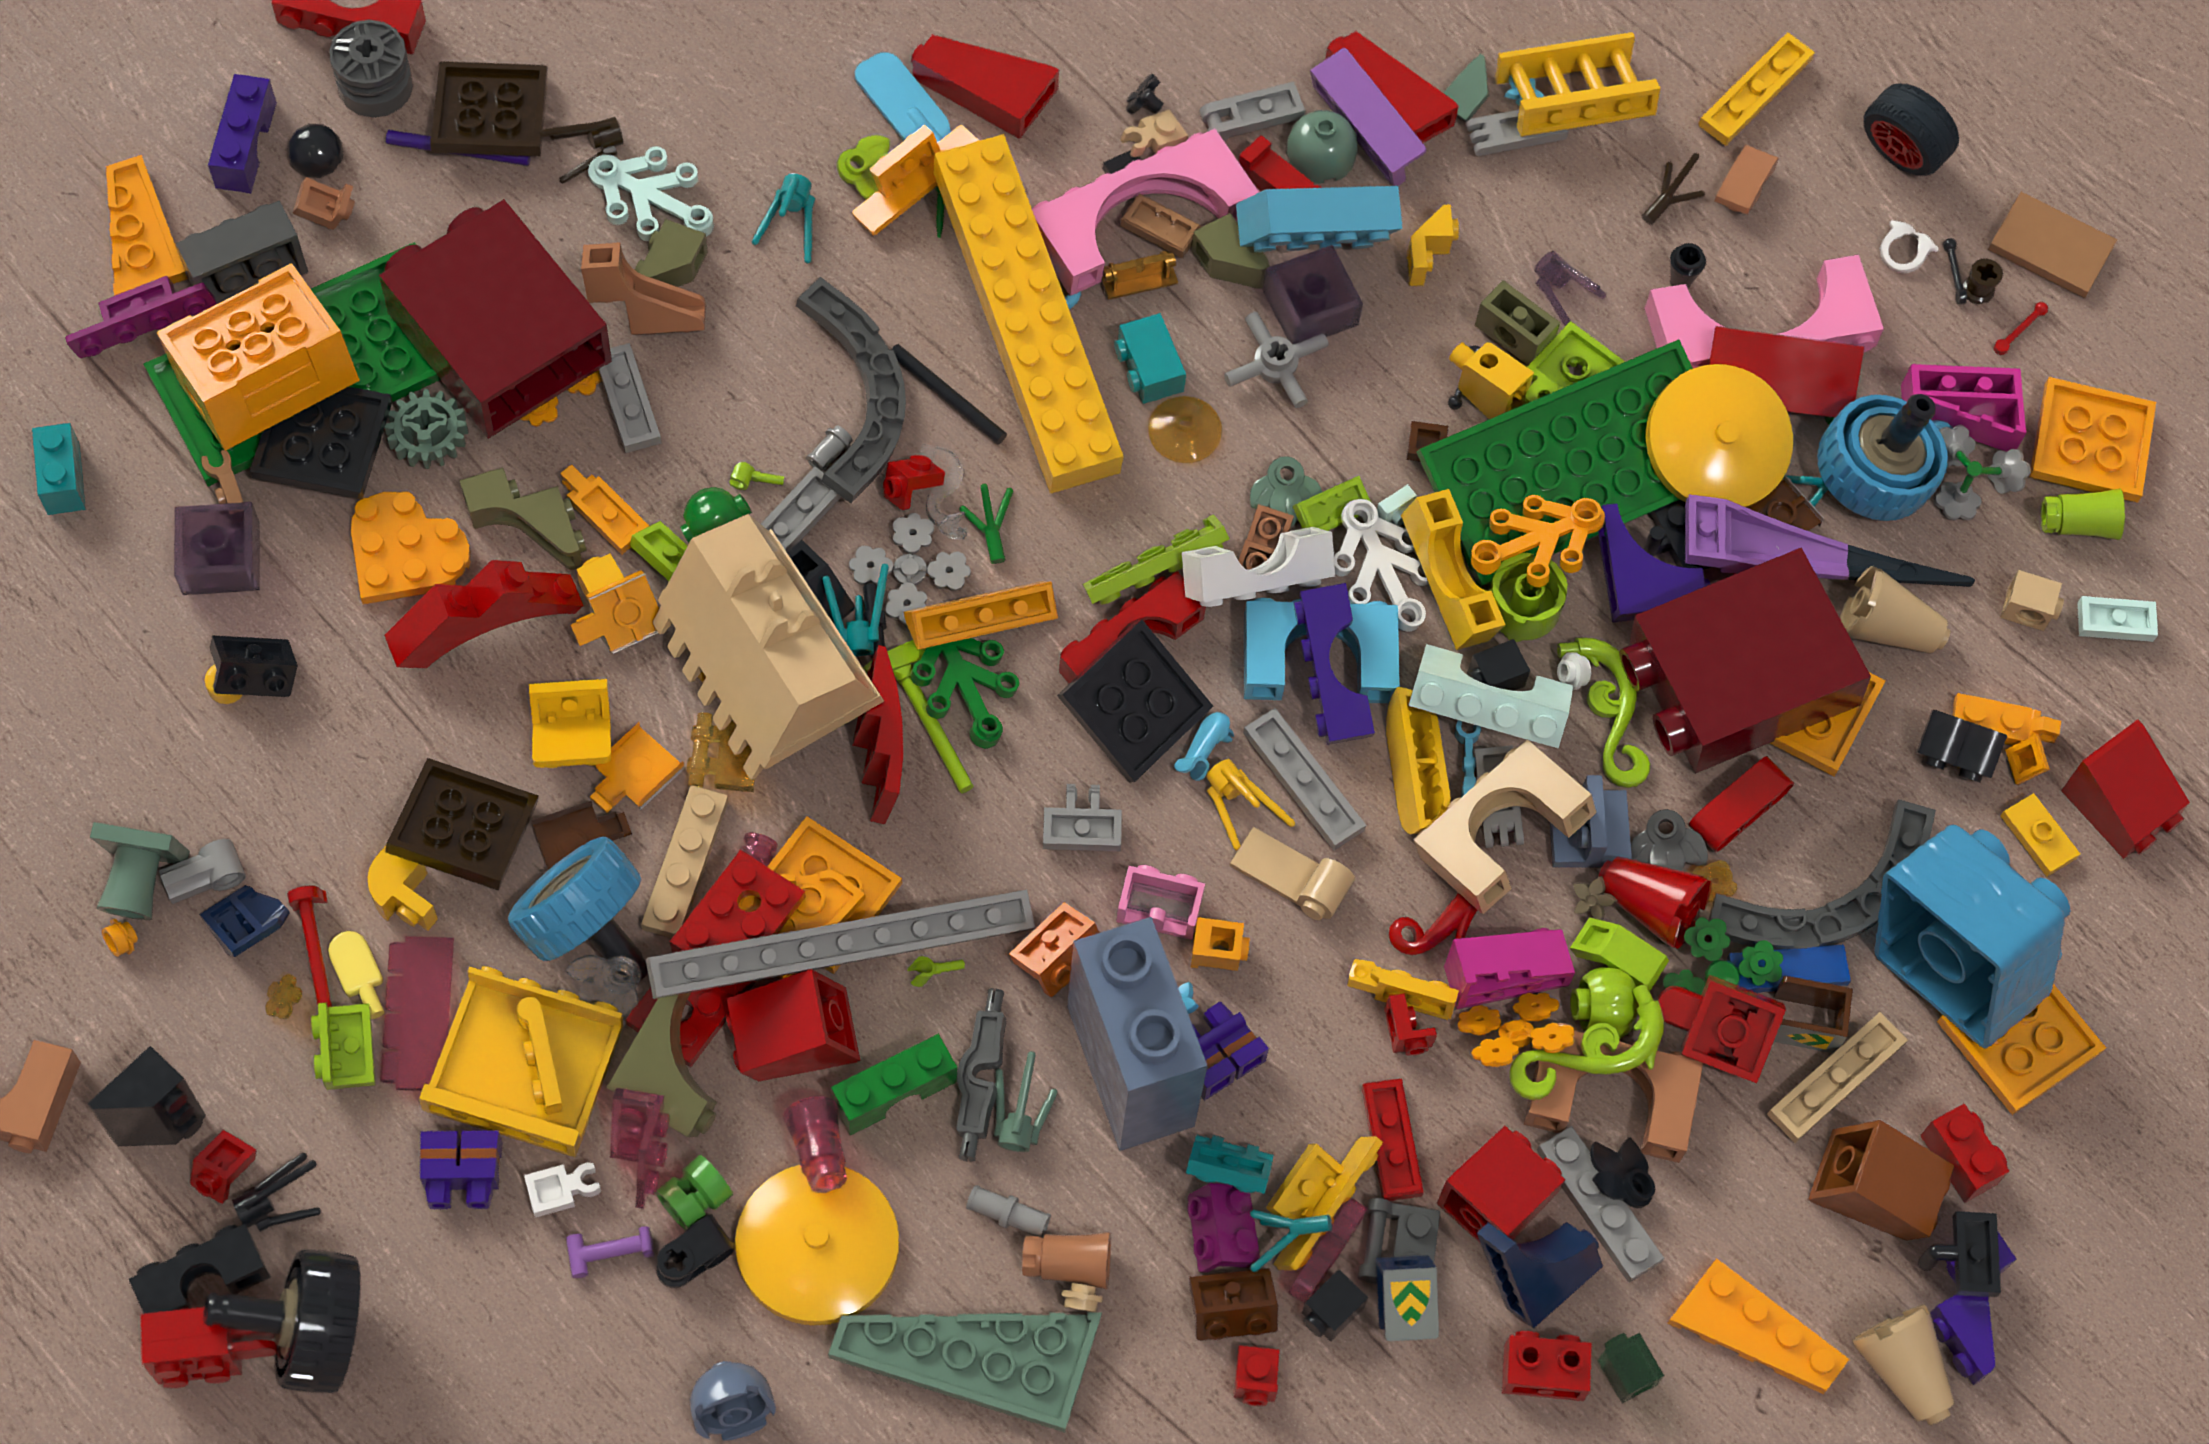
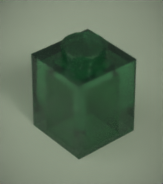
[1598,1332,1664,1404]

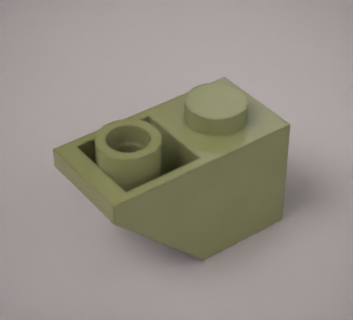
[1191,213,1270,289]
[635,219,708,287]

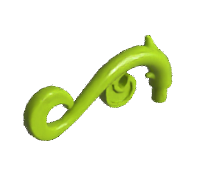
[1557,637,1650,788]
[1509,984,1664,1100]

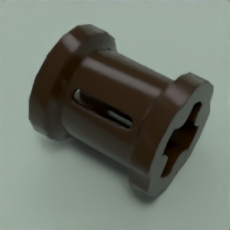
[1963,258,2003,304]

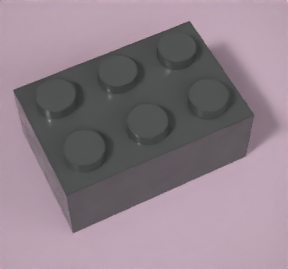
[175,200,309,310]

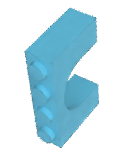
[1244,598,1400,704]

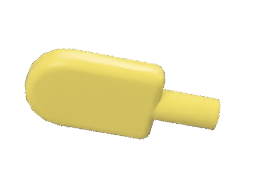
[328,931,385,1019]

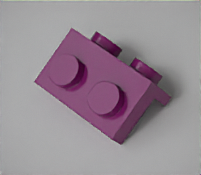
[1187,1183,1260,1273]

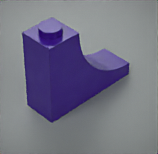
[1598,503,1710,623]

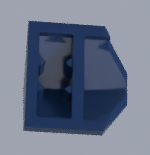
[199,885,290,957]

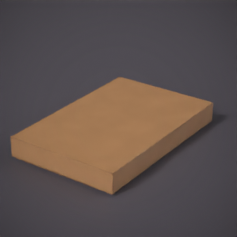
[1988,191,2117,298]

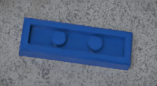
[1727,944,1851,993]

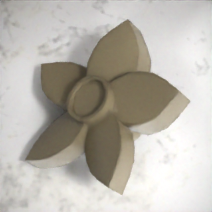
[1573,876,1618,921]

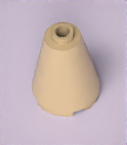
[1840,566,1950,654]
[1853,1304,1954,1425]

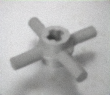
[1224,312,1329,408]

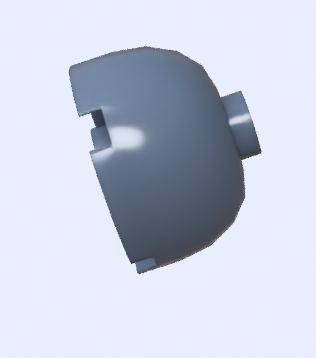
[690,1361,776,1441]

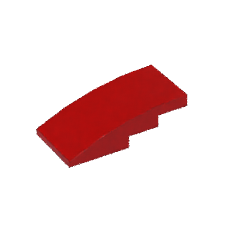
[1709,326,1865,417]
[852,645,904,824]

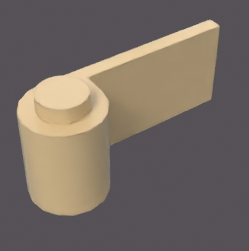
[1230,827,1355,920]

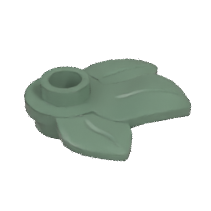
[1250,456,1322,527]

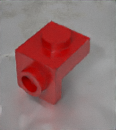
[883,455,945,510]

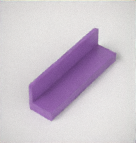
[1310,48,1426,186]

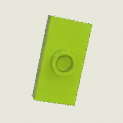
[1292,476,1371,531]

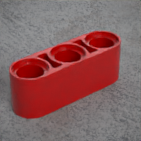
[1688,756,1794,853]

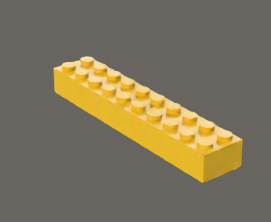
[933,134,1124,494]

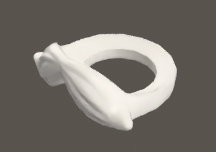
[1880,221,1938,273]

